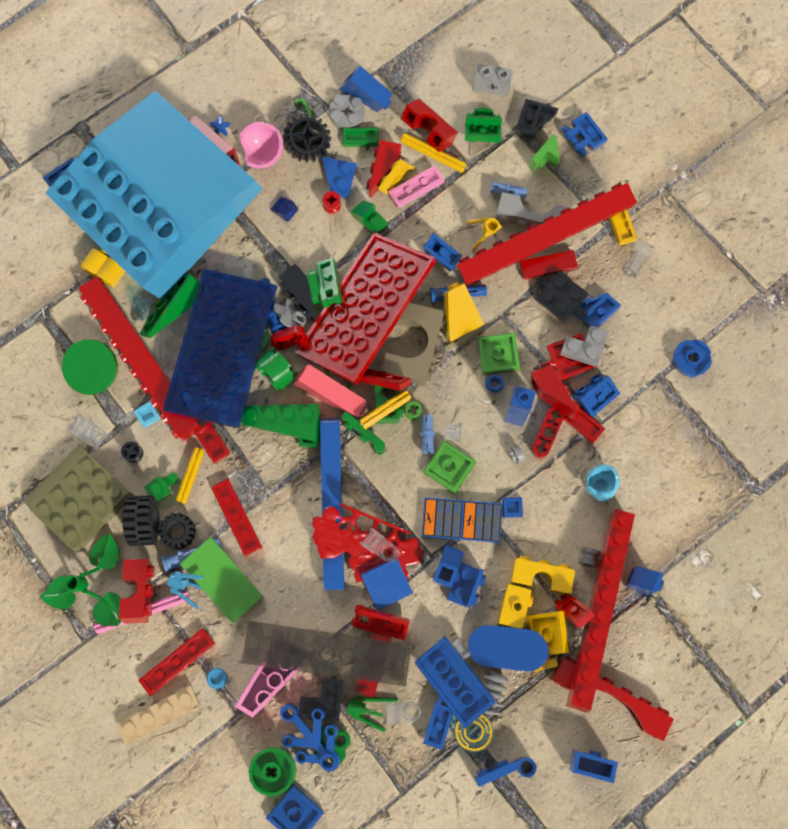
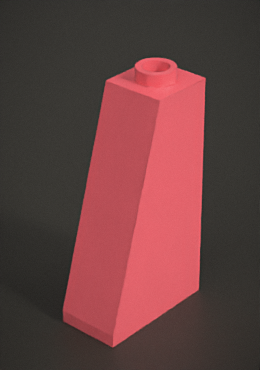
[292,364,367,418]

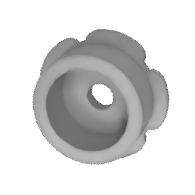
[509,446,525,464]

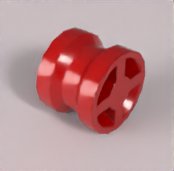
[322,191,341,214]

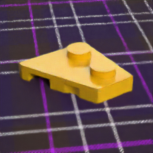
[378,159,416,194]

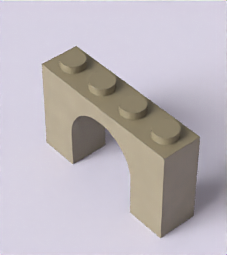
[381,303,446,387]

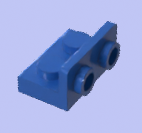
[572,374,620,417]
[447,562,486,608]

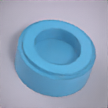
[207,668,228,689]

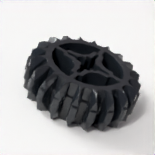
[282,113,332,163]

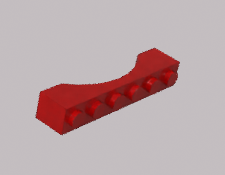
[550,657,674,741]

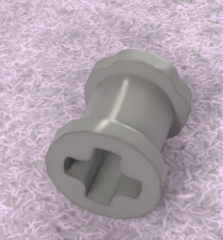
[452,638,471,659]

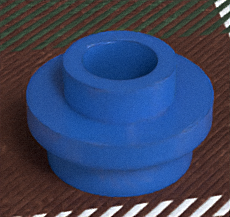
[485,374,504,393]

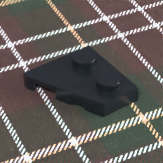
[515,99,559,138]

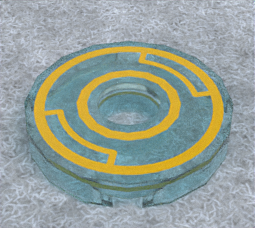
[453,714,494,753]

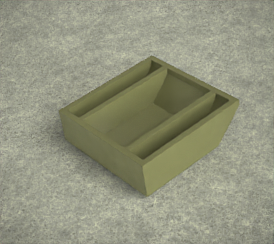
[24,444,134,553]

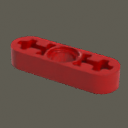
[532,407,565,459]

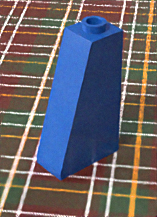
[504,385,536,427]

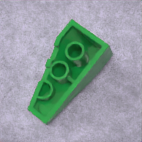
[139,274,206,338]

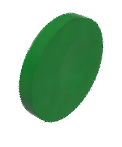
[62,339,118,395]

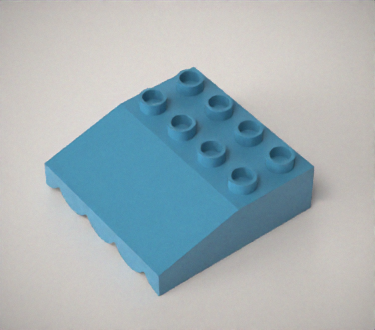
[45,91,263,300]

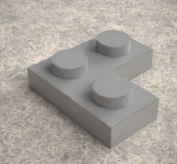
[560,326,609,367]

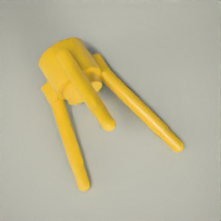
[466,217,501,251]

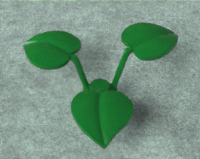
[40,534,122,627]

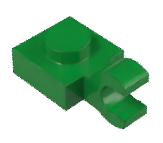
[144,472,180,503]

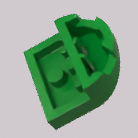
[465,108,502,143]

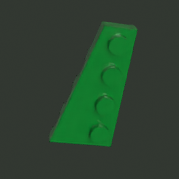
[242,404,319,443]

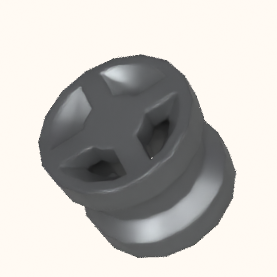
[578,547,601,568]

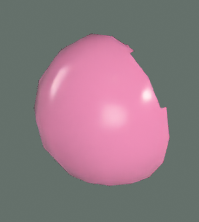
[239,121,284,169]

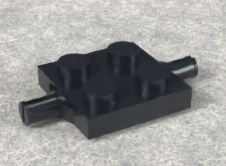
[535,271,588,323]

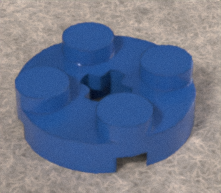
[672,339,712,378]

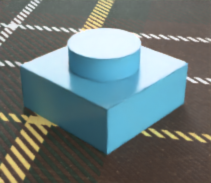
[133,402,161,429]

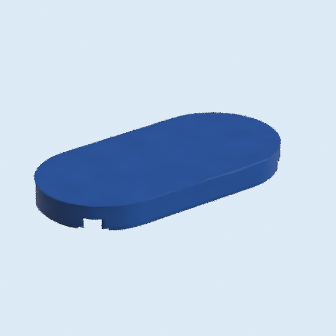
[468,625,549,672]

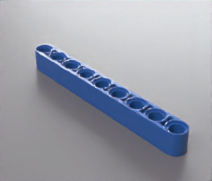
[320,418,344,590]

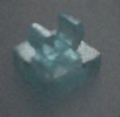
[131,295,154,321]

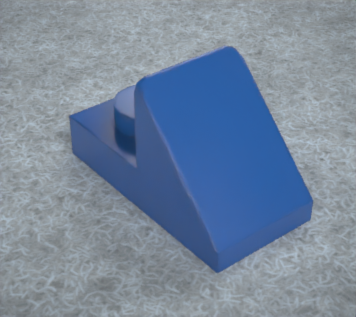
[422,233,462,271]

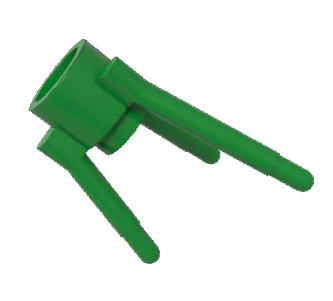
[347,696,398,733]

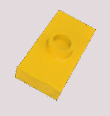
[609,210,637,246]

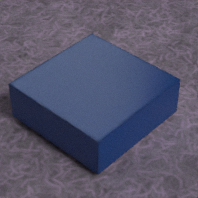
[502,497,523,518]

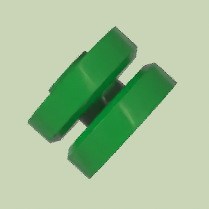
[249,746,297,796]

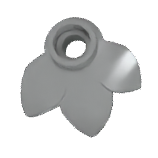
[274,298,306,327]

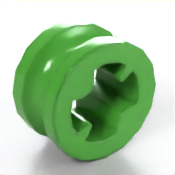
[405,401,422,420]

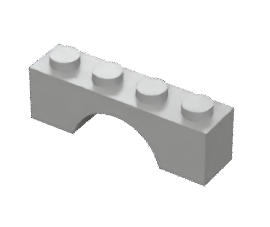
[496,192,574,228]

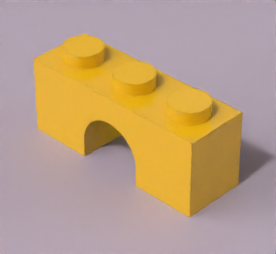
[510,556,575,595]

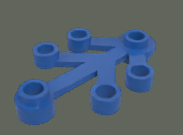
[280,703,340,771]

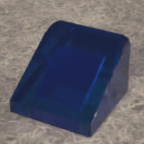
[270,196,298,222]

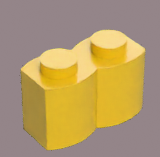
[80,248,126,289]

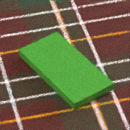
[180,537,263,623]

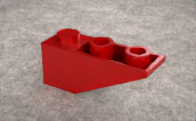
[366,140,402,197]
[530,365,579,420]

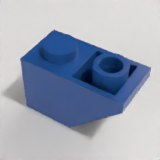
[432,545,464,589]
[625,566,664,596]

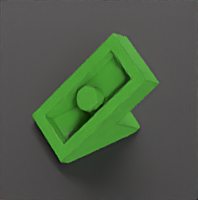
[529,134,559,172]

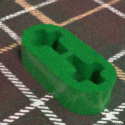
[306,269,322,304]

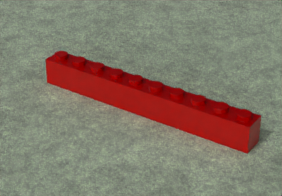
[457,183,637,286]
[78,276,200,442]
[566,509,635,712]

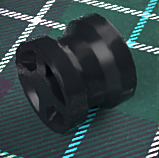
[121,441,144,463]

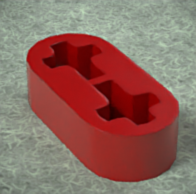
[271,325,305,350]

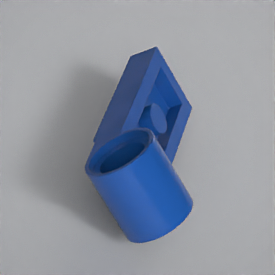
[474,756,537,787]

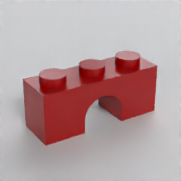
[400,98,458,152]
[119,559,155,624]

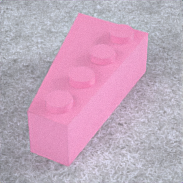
[235,633,313,717]

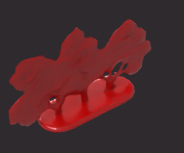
[312,502,424,583]

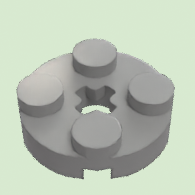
[329,95,365,130]

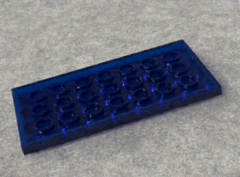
[163,269,277,429]

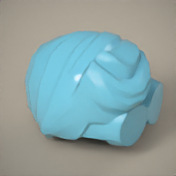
[586,464,620,502]

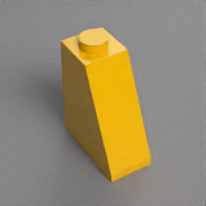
[444,282,484,342]

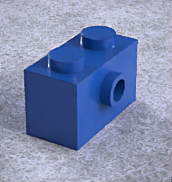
[569,750,618,783]

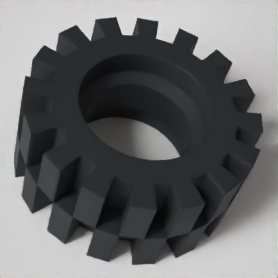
[158,512,196,550]

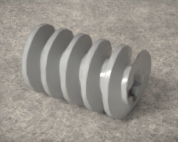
[484,670,510,716]

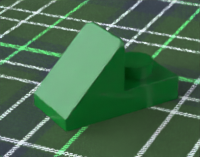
[350,201,388,234]

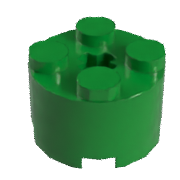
[255,347,299,391]

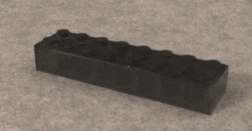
[241,621,412,686]

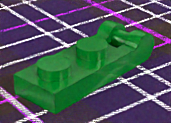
[316,257,343,308]
[341,411,385,455]

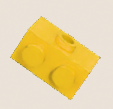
[497,584,534,629]

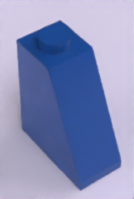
[339,66,393,112]

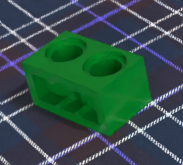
[375,385,403,424]

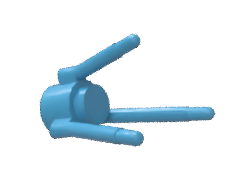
[167,571,203,609]

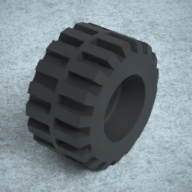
[122,495,160,546]

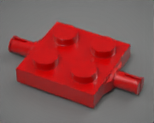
[540,333,596,381]

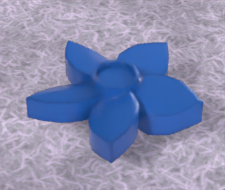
[209,115,231,136]

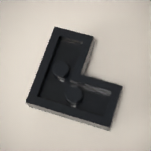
[298,678,343,722]

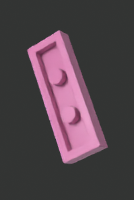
[388,165,445,208]

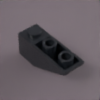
[278,264,316,322]

